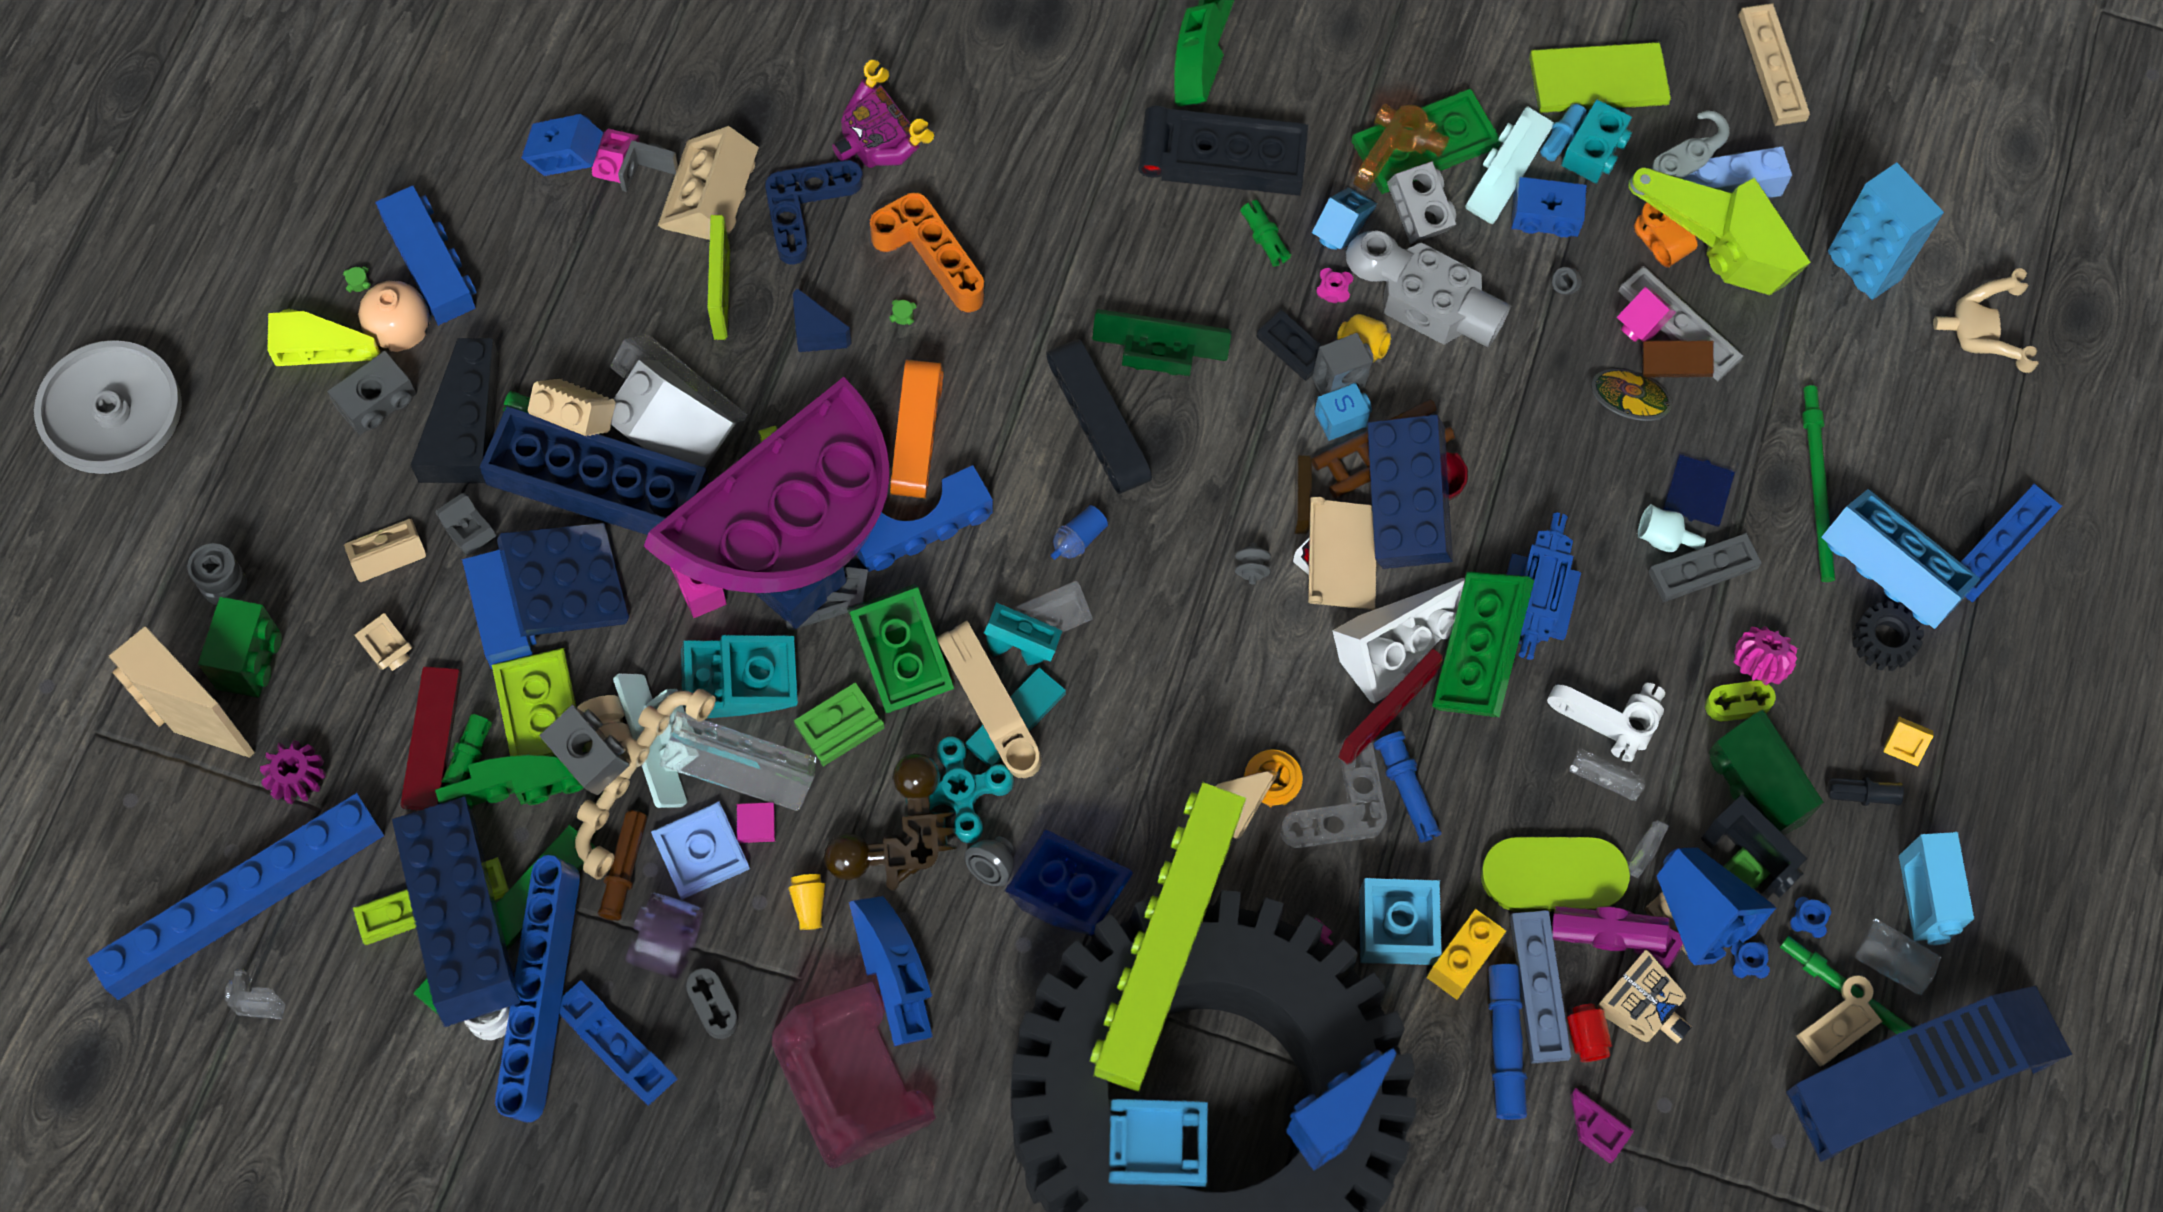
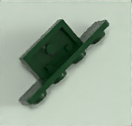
[1092,309,1232,376]

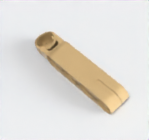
[936,620,1042,778]

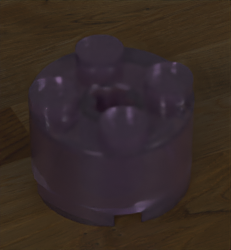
[626,892,703,980]

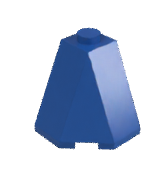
[1657,848,1776,965]

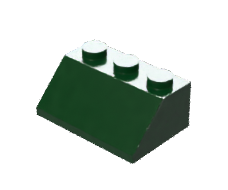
[1708,709,1824,835]

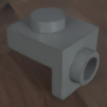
[435,493,496,556]

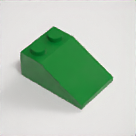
[847,584,954,714]

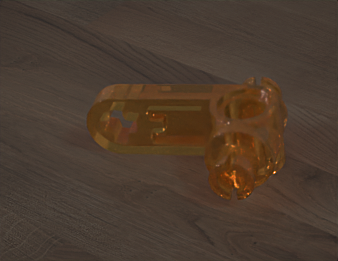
[1353,103,1450,191]

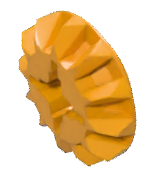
[1244,750,1303,808]

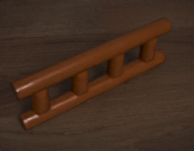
[1312,399,1455,499]

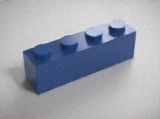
[375,186,477,325]

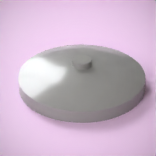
[34,341,182,474]

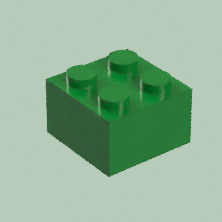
[198,597,282,698]

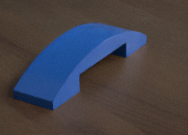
[559,980,677,1106]

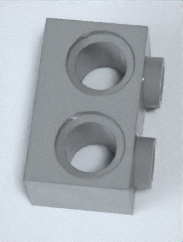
[1387,161,1456,244]

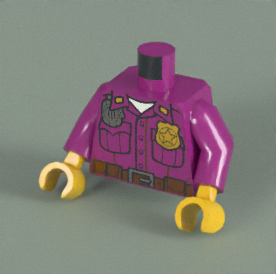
[832,60,934,168]

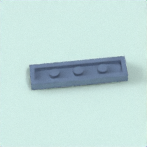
[1510,911,1571,1064]

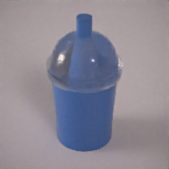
[1050,505,1108,560]

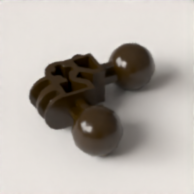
[824,753,957,890]

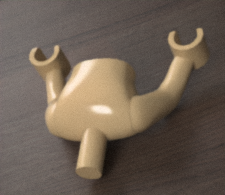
[1933,268,2039,373]

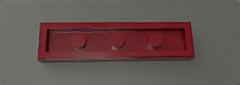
[1338,649,1443,765]
[400,667,461,810]

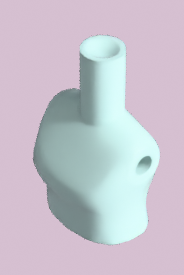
[1638,504,1706,552]

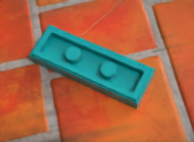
[965,668,1066,768]

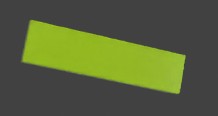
[353,857,509,946]

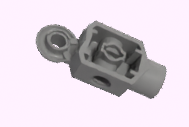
[1346,231,1511,348]

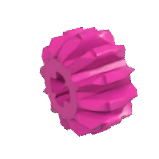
[1734,626,1798,686]

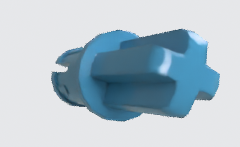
[1540,104,1588,161]

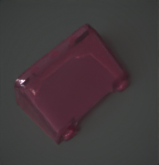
[772,982,936,1169]

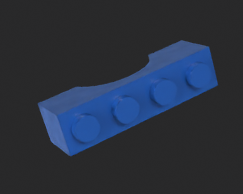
[856,465,993,572]

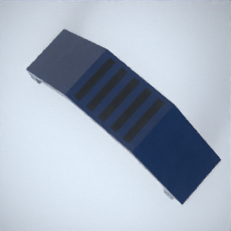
[1786,986,2073,1162]

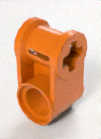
[1634,203,1698,267]

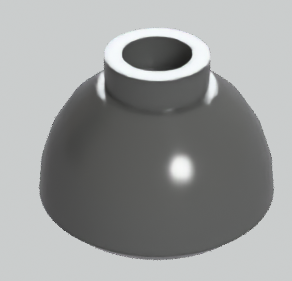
[964,836,1013,886]

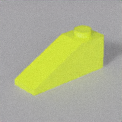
[268,309,381,366]

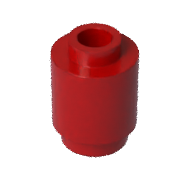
[1567,1004,1612,1062]

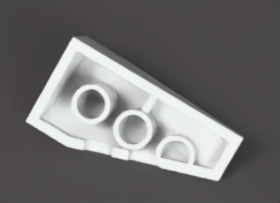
[1332,578,1465,703]

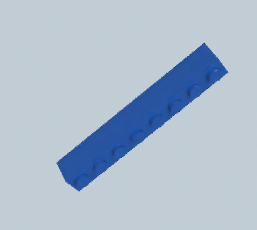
[87,793,384,1000]

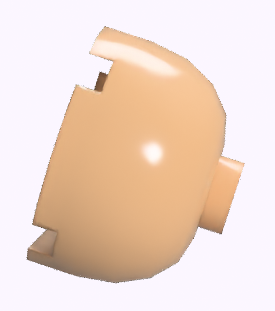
[358,281,431,352]

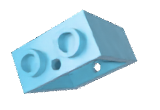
[1899,832,1974,945]

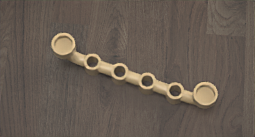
[575,689,716,880]

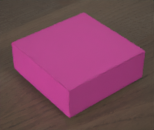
[737,803,775,843]

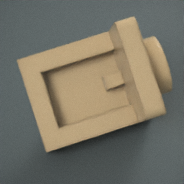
[354,613,413,671]

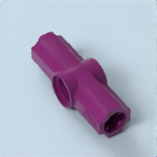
[1553,906,1669,952]

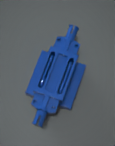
[1506,513,1581,660]

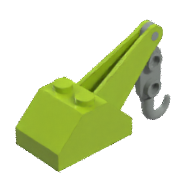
[1629,111,1811,295]

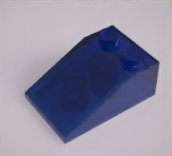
[1005,829,1133,936]

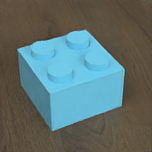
[1359,878,1441,965]

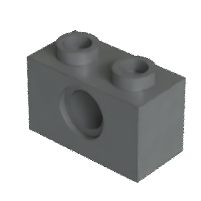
[327,351,416,436]
[539,705,630,796]

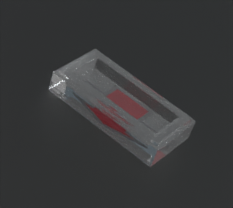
[1628,820,1668,878]

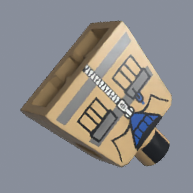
[1596,950,1692,1044]

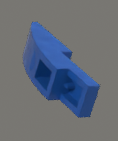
[849,896,933,1046]

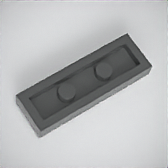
[1648,533,1762,602]

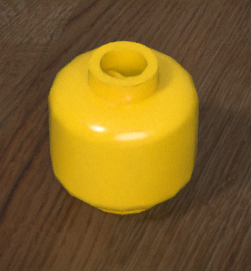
[1337,314,1391,363]

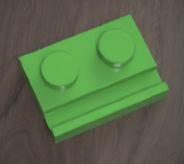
[794,683,884,767]

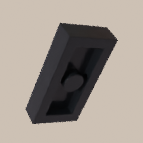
[1256,310,1322,381]

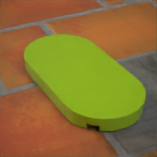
[1481,837,1630,912]

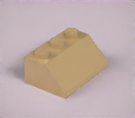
[658,126,759,240]

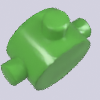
[343,266,371,293]
[889,299,917,325]

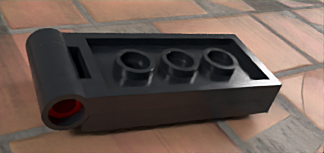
[1138,106,1308,196]

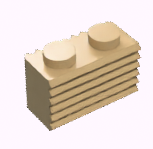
[528,379,616,437]

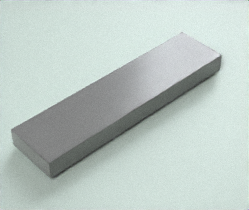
[1618,266,1743,381]

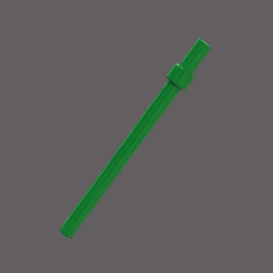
[1802,385,1835,582]
[1780,935,1912,1034]

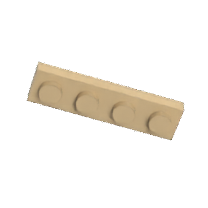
[1739,4,1810,126]

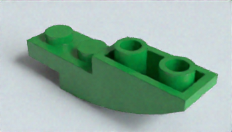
[1174,0,1234,107]
[435,755,584,810]

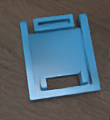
[1109,1099,1207,1186]

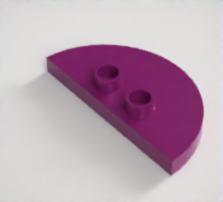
[643,377,889,593]

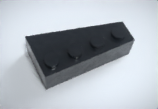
[411,338,500,483]

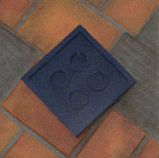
[497,523,629,637]

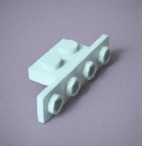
[1465,107,1554,224]
[613,674,699,808]

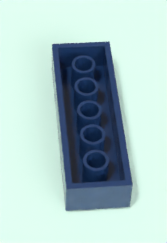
[479,406,710,535]
[392,797,520,1027]

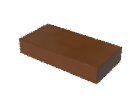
[1643,341,1714,377]

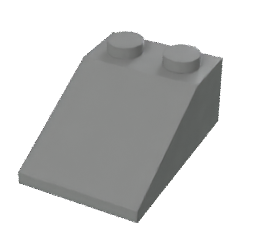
[611,360,735,468]

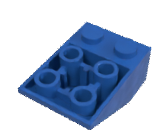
[1286,1049,1396,1170]

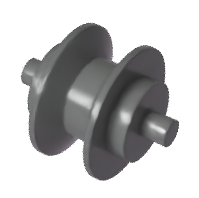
[1235,543,1271,585]

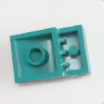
[680,635,798,719]

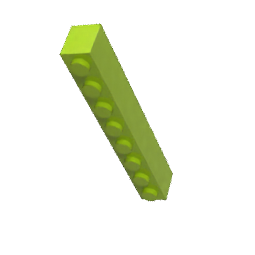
[1090,782,1246,1092]

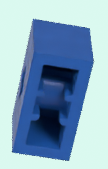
[521,114,603,176]
[1511,177,1586,237]

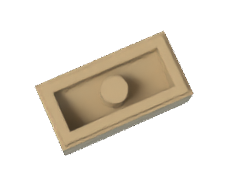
[344,518,426,582]

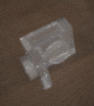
[225,969,285,1019]

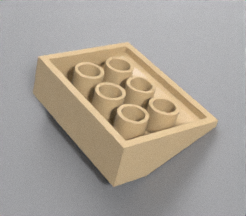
[109,627,255,757]

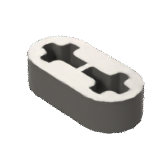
[686,969,738,1039]

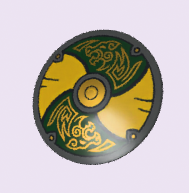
[1591,369,1672,421]

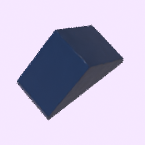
[793,289,851,352]

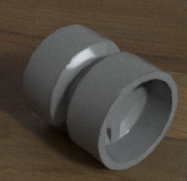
[187,543,247,605]

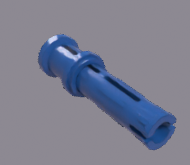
[1373,731,1442,843]

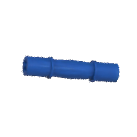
[1488,964,1527,1120]

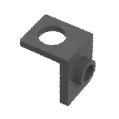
[618,140,678,192]

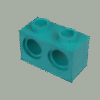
[1561,99,1632,184]

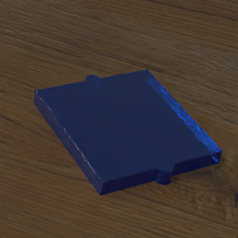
[1663,455,1735,527]

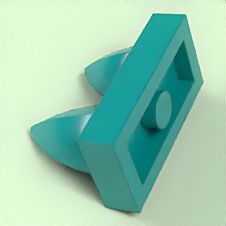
[984,602,1063,666]

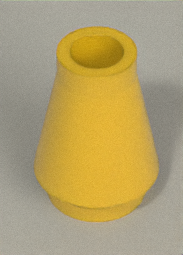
[788,874,825,930]

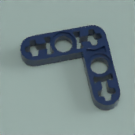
[765,161,863,265]

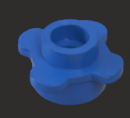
[1790,897,1831,938]
[1731,941,1770,979]

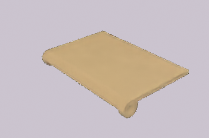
[1308,497,1376,610]

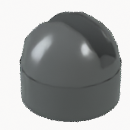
[1552,267,1582,295]

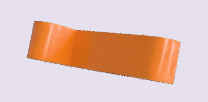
[870,193,984,312]
[890,359,944,499]

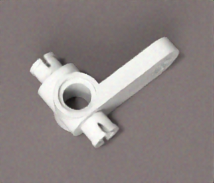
[1547,683,1665,762]

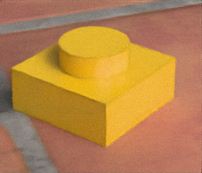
[1883,717,1933,766]

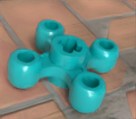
[906,736,1014,843]

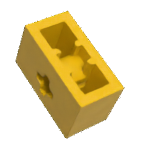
[1427,909,1506,1000]

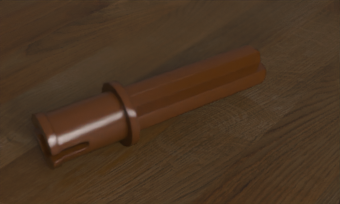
[597,810,647,921]

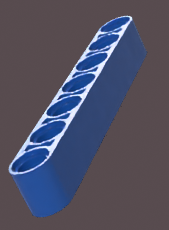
[495,855,580,1123]

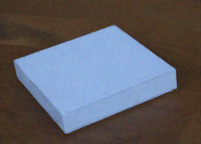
[651,802,750,900]

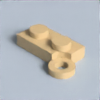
[1796,976,1882,1067]

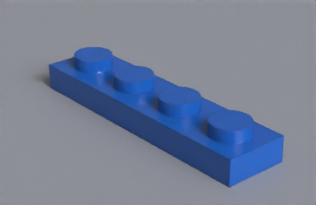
[1960,484,2062,603]

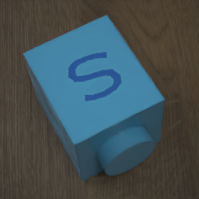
[1314,383,1372,441]

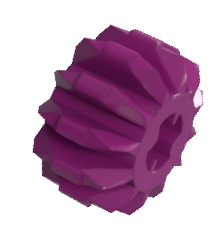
[260,740,326,805]

